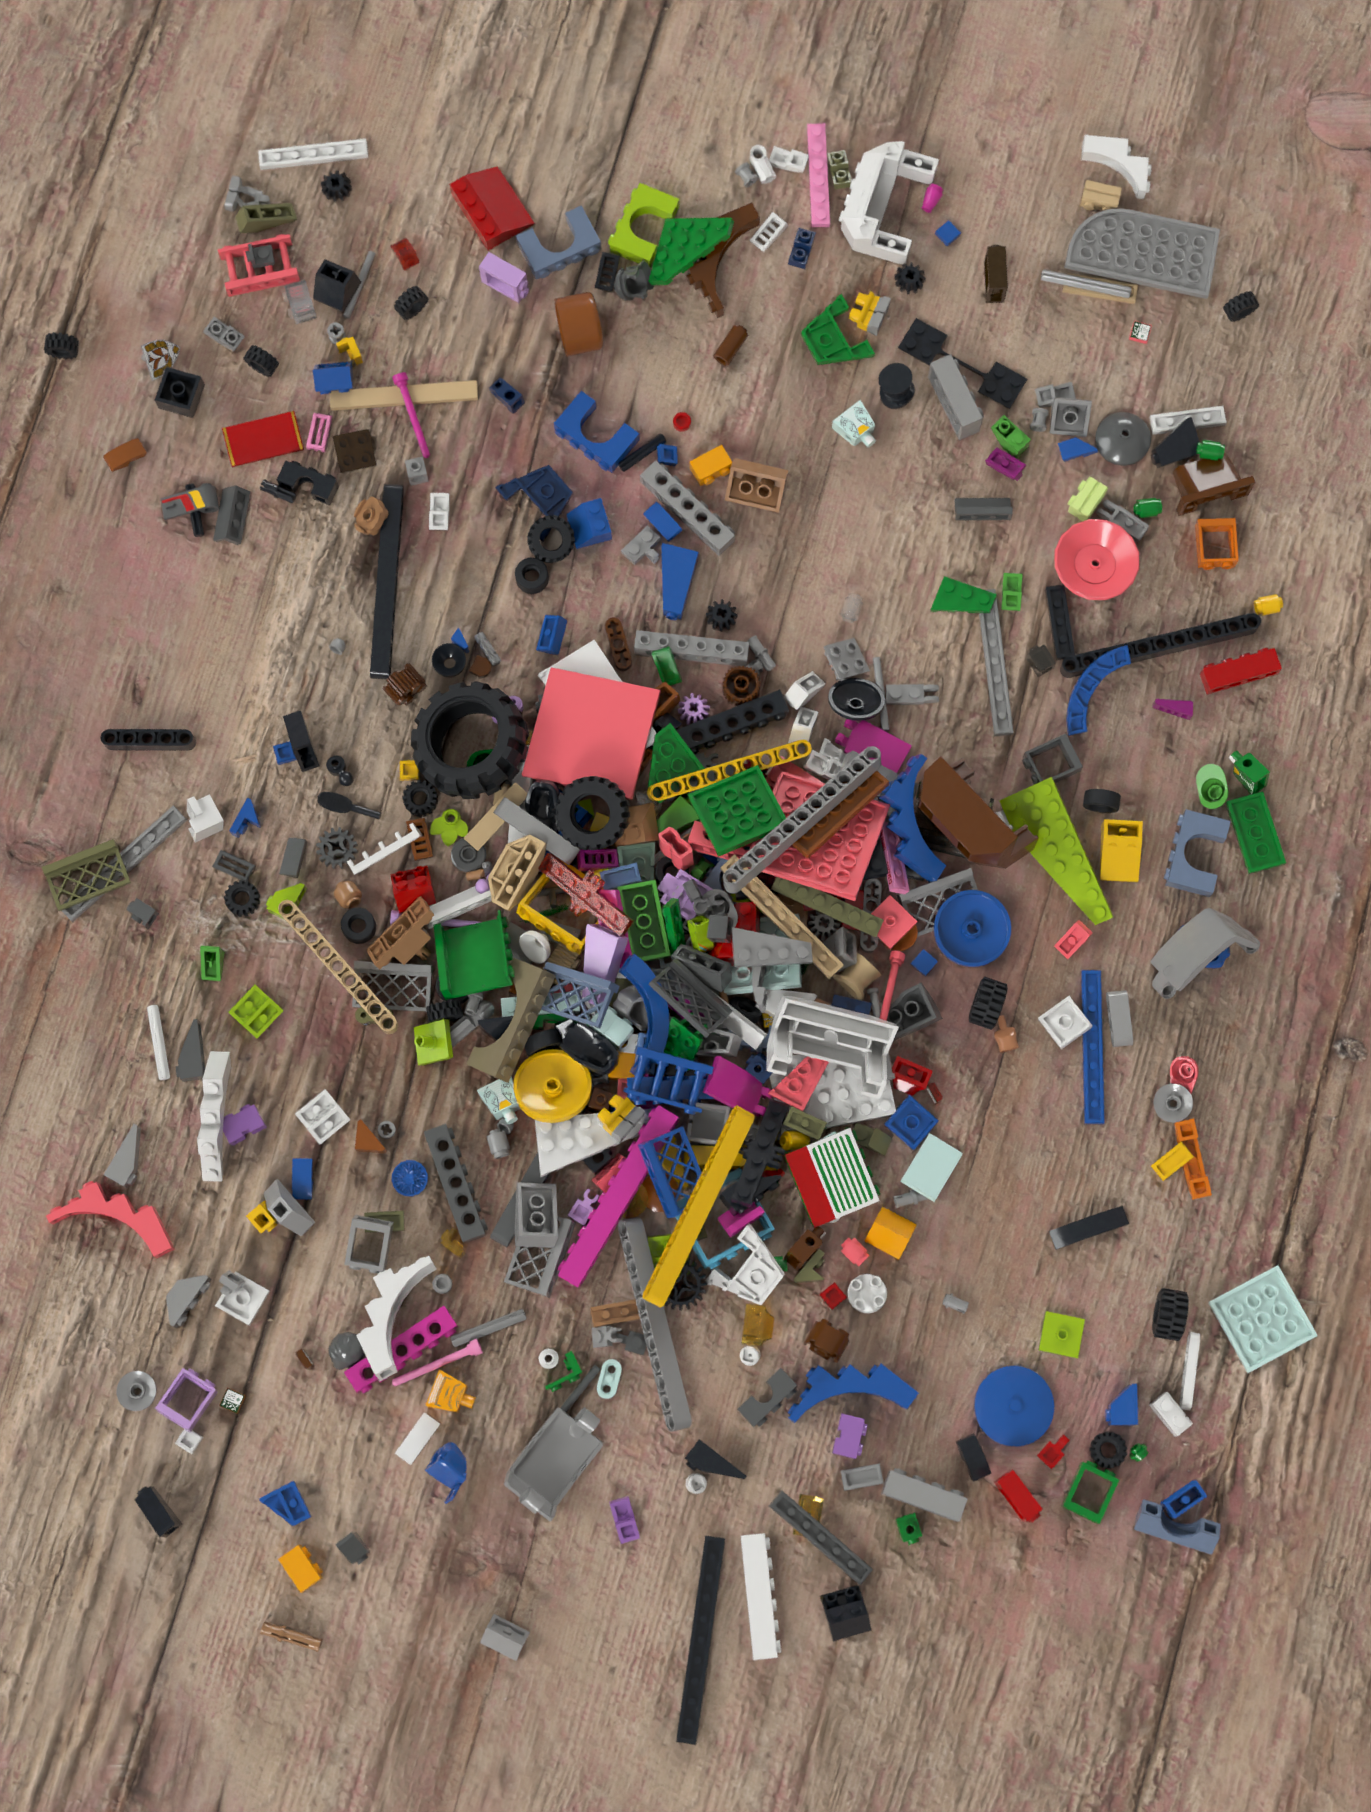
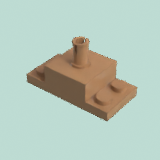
[366,896,434,970]

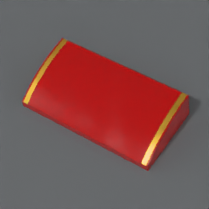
[222,411,304,467]

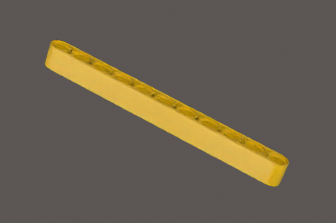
[642,1105,755,1308]

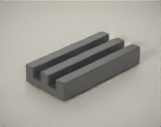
[212,850,256,882]

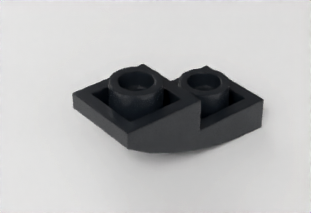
[956,1434,992,1481]

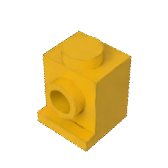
[246,1200,278,1234]

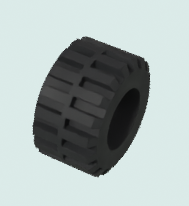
[527,515,575,563]
[969,977,1008,1030]
[1152,1288,1189,1341]

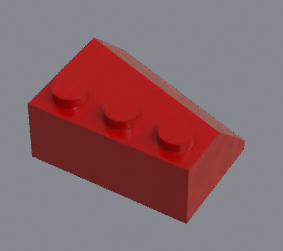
[708,902,760,966]

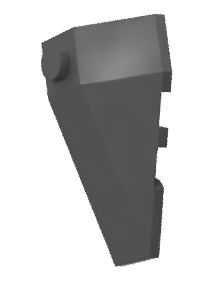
[887,983,943,1041]

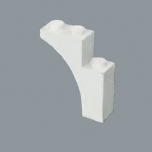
[1081,135,1151,199]

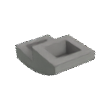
[1035,382,1076,407]

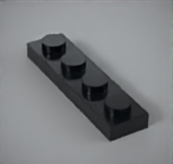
[1045,585,1075,660]

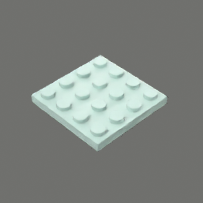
[724,914,802,995]
[1208,1265,1318,1373]

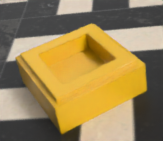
[400,760,419,781]

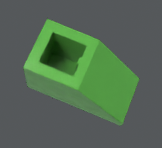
[991,415,1031,459]

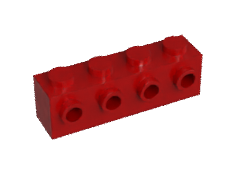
[1200,648,1282,695]

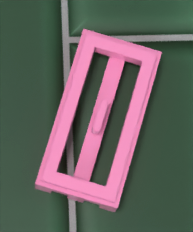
[306,413,333,452]

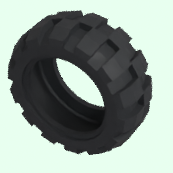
[410,681,529,799]

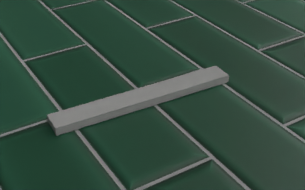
[979,589,1014,736]
[62,805,187,922]

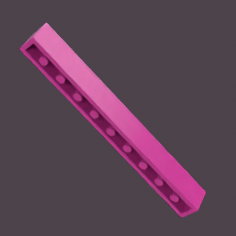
[557,1105,680,1288]

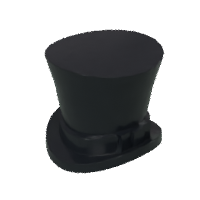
[878,363,915,409]

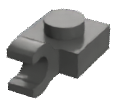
[616,1331,646,1356]

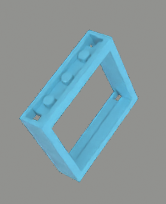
[676,1167,775,1269]

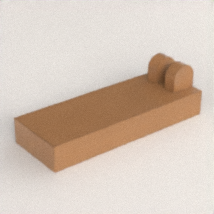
[590,1300,640,1328]

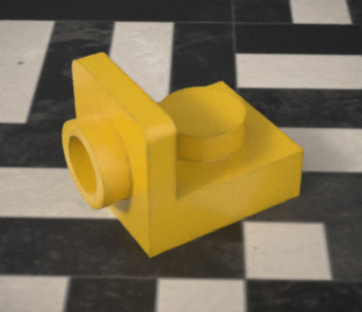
[336,337,363,365]

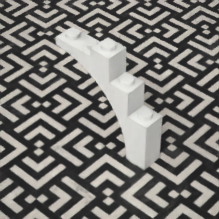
[197,1051,231,1181]
[356,1256,436,1381]

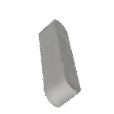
[493,797,580,865]

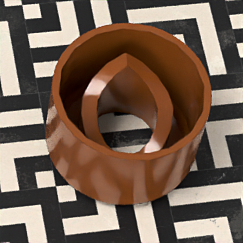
[554,292,603,357]

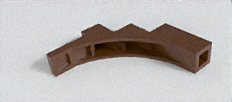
[686,202,760,318]

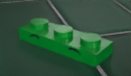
[662,898,686,955]

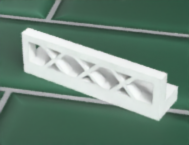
[427,886,492,929]

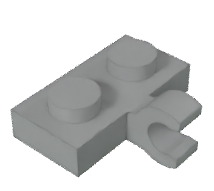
[621,525,661,565]

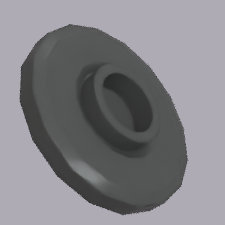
[451,838,486,872]

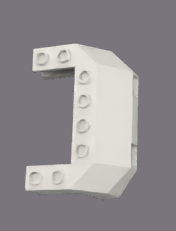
[766,996,899,1099]

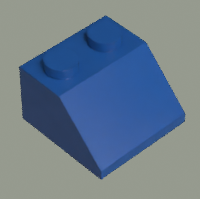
[313,361,353,394]
[566,498,612,549]

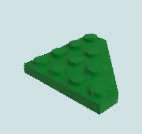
[649,218,734,285]

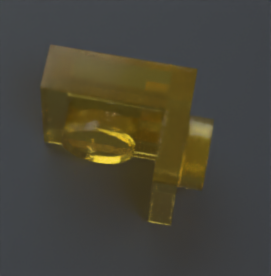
[441,1227,465,1259]

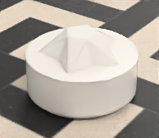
[740,1345,761,1366]
[686,1473,707,1494]

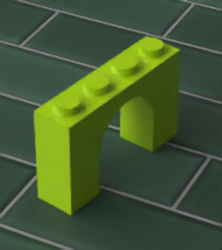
[608,183,680,267]

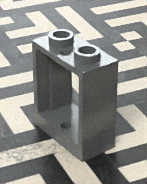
[1022,733,1083,785]

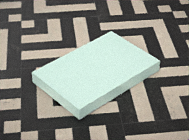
[900,1133,963,1202]

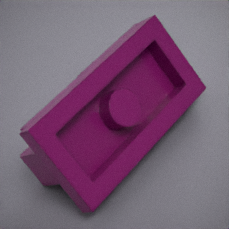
[985,447,1026,481]

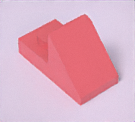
[1054,920,1093,959]

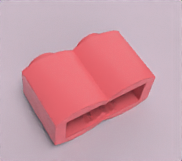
[658,827,694,871]

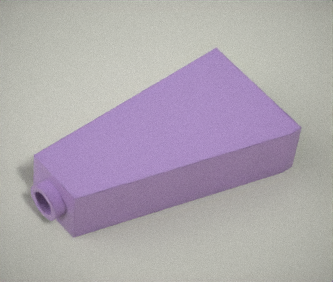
[582,924,628,1005]

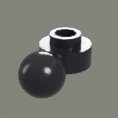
[326,756,354,786]

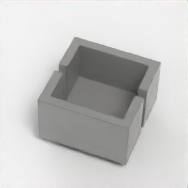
[687,1103,730,1146]

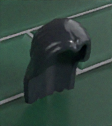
[525,780,559,834]
[560,1022,620,1075]

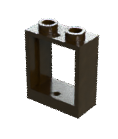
[984,245,1008,303]

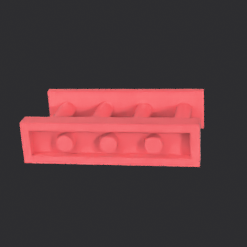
[218,234,300,297]

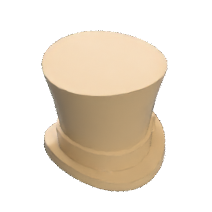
[832,952,881,1001]

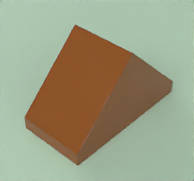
[355,1119,387,1153]

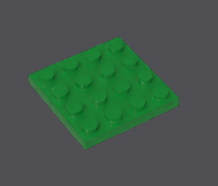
[688,765,786,857]

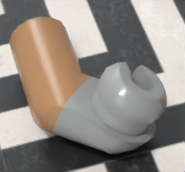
[466,862,493,881]

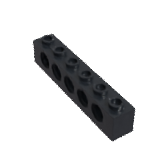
[676,689,789,754]

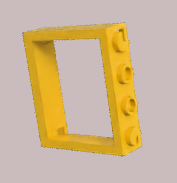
[516,857,604,955]

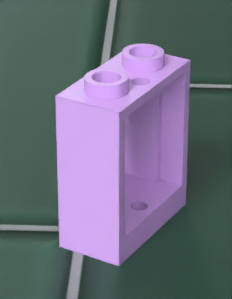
[479,252,529,303]
[155,1368,217,1433]

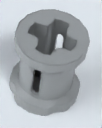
[735,162,758,187]
[327,322,346,345]
[1030,408,1049,432]

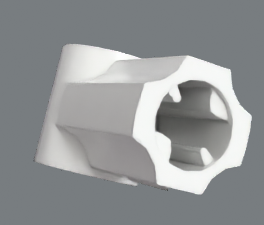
[749,145,776,184]

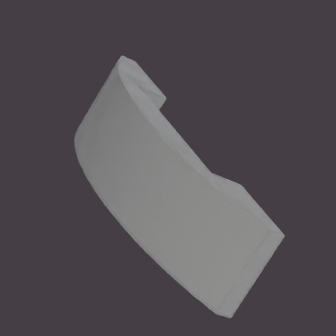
[752,933,776,1013]

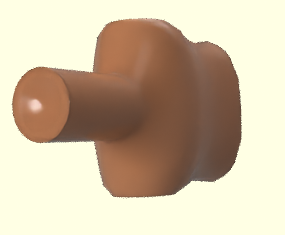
[994,1015,1019,1053]

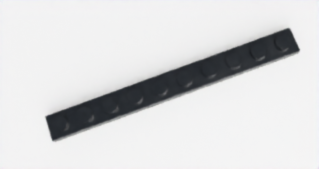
[676,1535,725,1745]

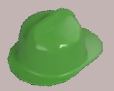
[1196,764,1229,809]

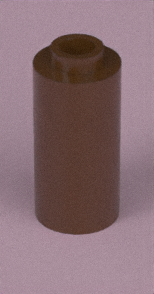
[713,325,748,366]

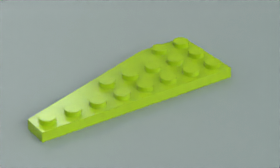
[999,777,1114,925]

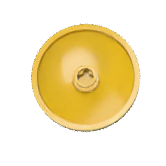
[513,1049,592,1123]

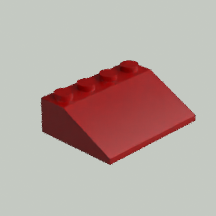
[449,166,535,251]

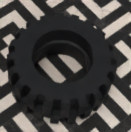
[554,776,630,850]

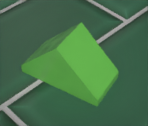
[200,946,225,981]

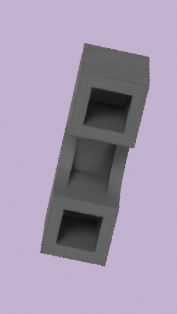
[737,1368,797,1428]

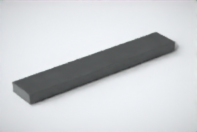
[769,1490,873,1585]

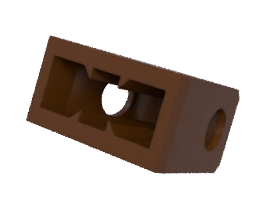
[784,1226,826,1271]

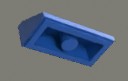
[536,615,567,655]

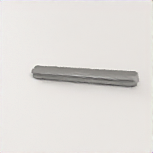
[1041,269,1131,298]

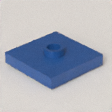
[884,1095,939,1150]

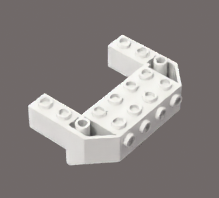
[839,141,939,265]

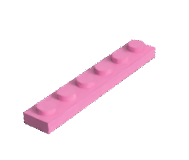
[807,123,830,228]

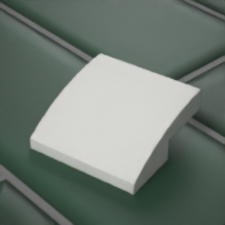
[295,1089,350,1144]

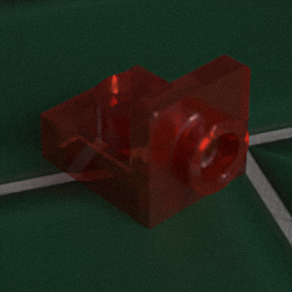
[391,238,420,270]

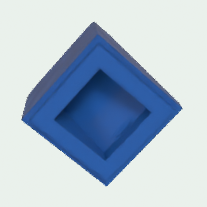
[451,628,469,654]

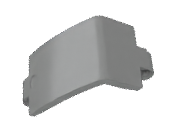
[1151,908,1260,999]
[504,1407,603,1522]

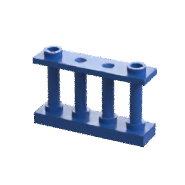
[624,1046,714,1115]

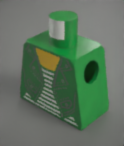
[1229,751,1270,795]

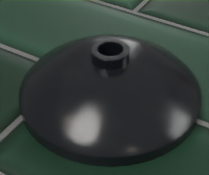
[828,678,885,721]

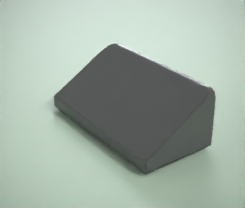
[279,838,307,878]

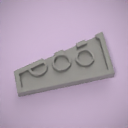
[731,927,813,967]

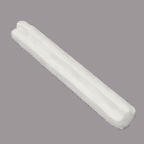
[147,1005,170,1080]

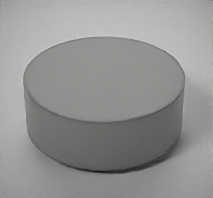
[432,1274,453,1294]

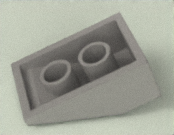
[515,1182,558,1248]

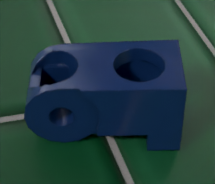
[489,378,525,414]

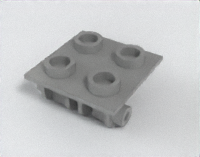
[824,638,870,681]

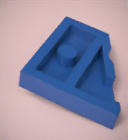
[259,1481,312,1526]

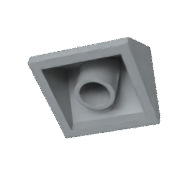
[1050,398,1092,437]

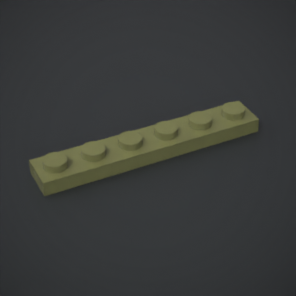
[771,877,884,937]

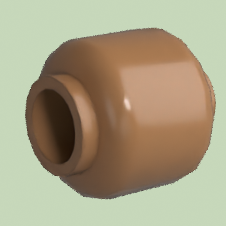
[334,881,362,909]

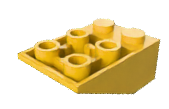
[1100,819,1143,882]

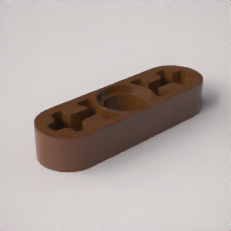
[605,617,632,671]

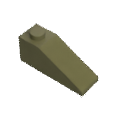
[235,203,297,233]

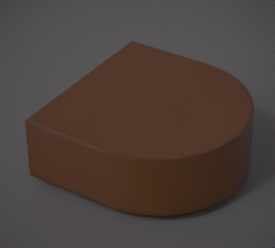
[469,655,491,677]

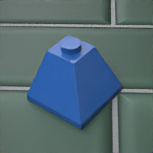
[1105,1384,1138,1426]

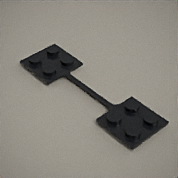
[898,318,1028,409]

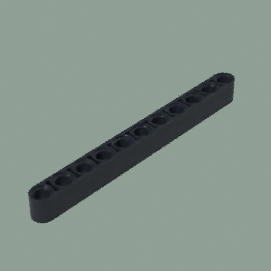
[370,484,404,680]
[1060,613,1261,678]

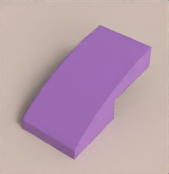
[609,1496,640,1544]

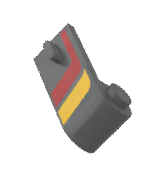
[161,483,219,520]

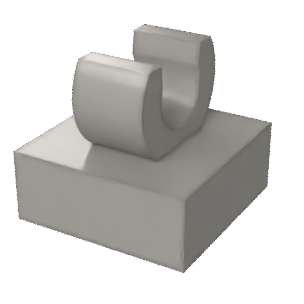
[219,1271,245,1296]

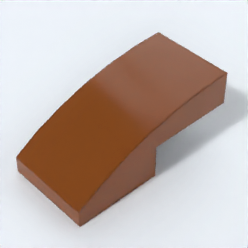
[103,438,147,472]

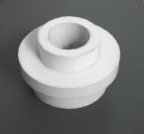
[539,1349,559,1369]

